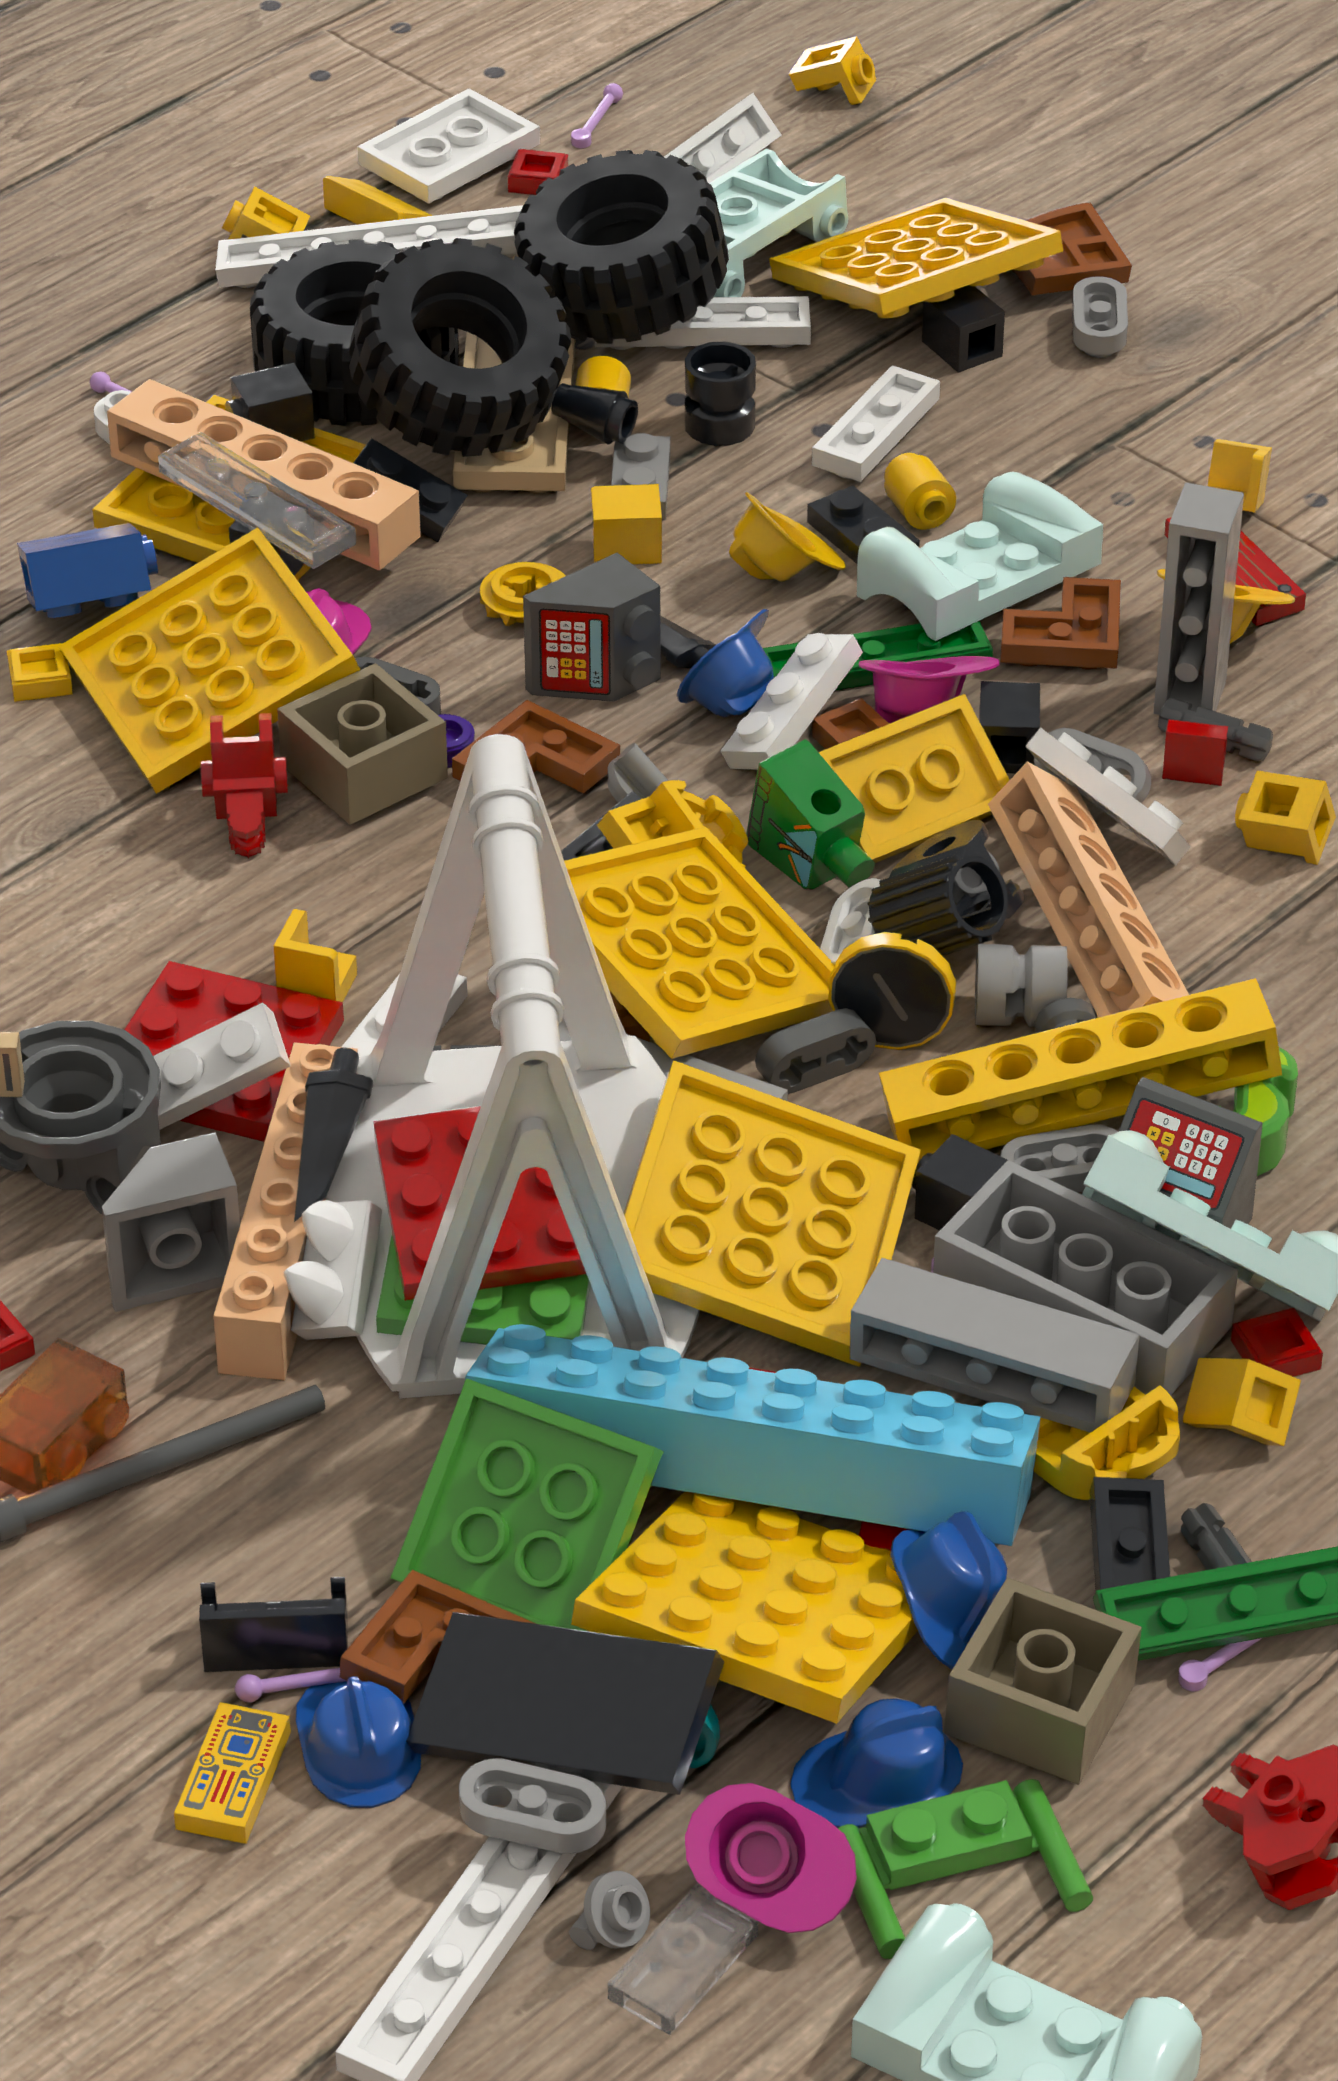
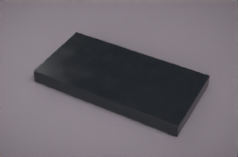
[406,1612,724,1795]

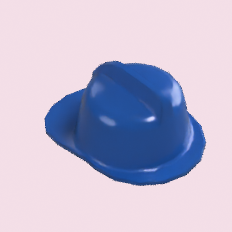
[677,609,774,717]
[890,1511,1008,1670]
[296,1676,421,1808]
[790,1698,963,1828]

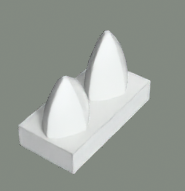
[284,1200,382,1340]

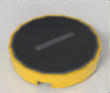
[828,932,956,1050]

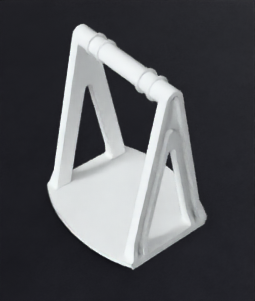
[326,734,700,1399]

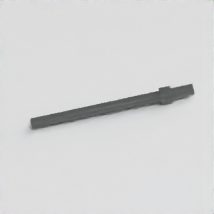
[0,1385,325,1543]

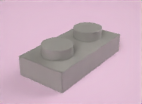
[611,433,671,520]

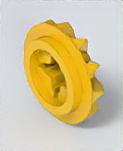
[480,562,566,626]

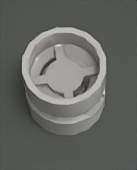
[975,944,1067,1027]

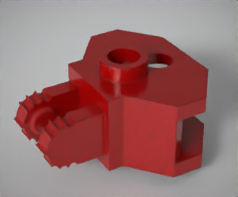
[201,713,288,859]
[1202,1744,1338,1910]

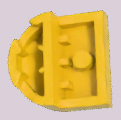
[597,780,748,868]
[1034,1385,1180,1500]

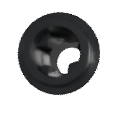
[551,383,638,445]

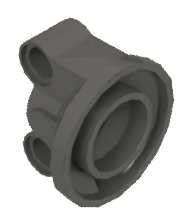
[0,1021,161,1214]

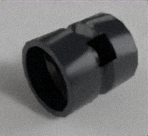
[684,341,756,446]

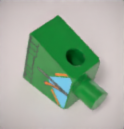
[746,739,875,890]

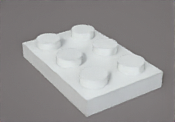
[357,89,540,204]

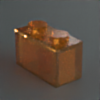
[0,1338,129,1494]

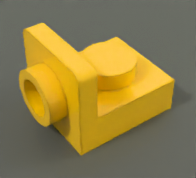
[789,36,876,105]
[222,186,310,240]

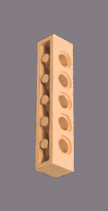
[107,379,421,571]
[988,761,1189,1017]
[213,1042,358,1380]

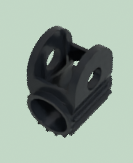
[867,820,1025,956]

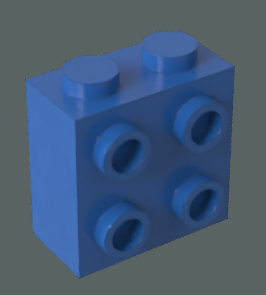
[17,523,158,618]

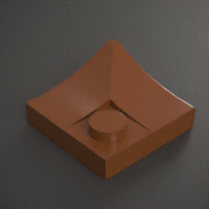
[1012,202,1132,296]

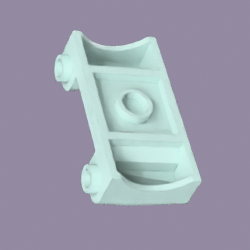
[709,148,848,297]
[857,472,1103,641]
[1082,1130,1338,1322]
[851,1903,1202,2081]

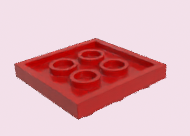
[124,961,344,1142]
[373,1106,586,1301]

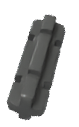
[1158,698,1273,762]
[1181,1503,1252,1570]

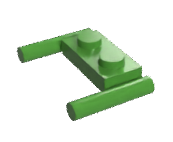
[838,1779,1093,1959]

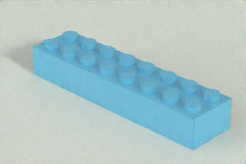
[465,1324,1041,1546]

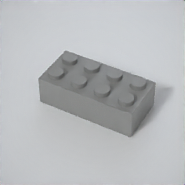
[933,1160,1238,1395]

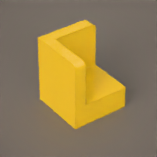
[1207,439,1272,512]
[591,484,662,564]
[273,909,357,1002]
[1183,1358,1301,1446]

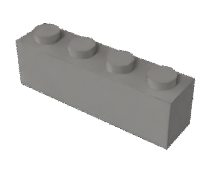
[1154,482,1244,715]
[850,1258,1139,1433]

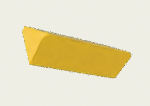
[323,176,433,225]

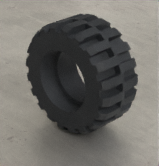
[514,150,729,344]
[349,238,571,457]
[250,240,459,426]

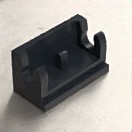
[199,1577,348,1672]

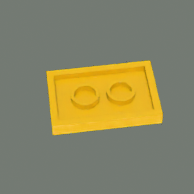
[819,694,1010,863]

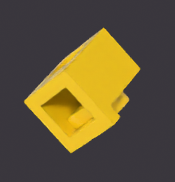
[1235,770,1336,865]

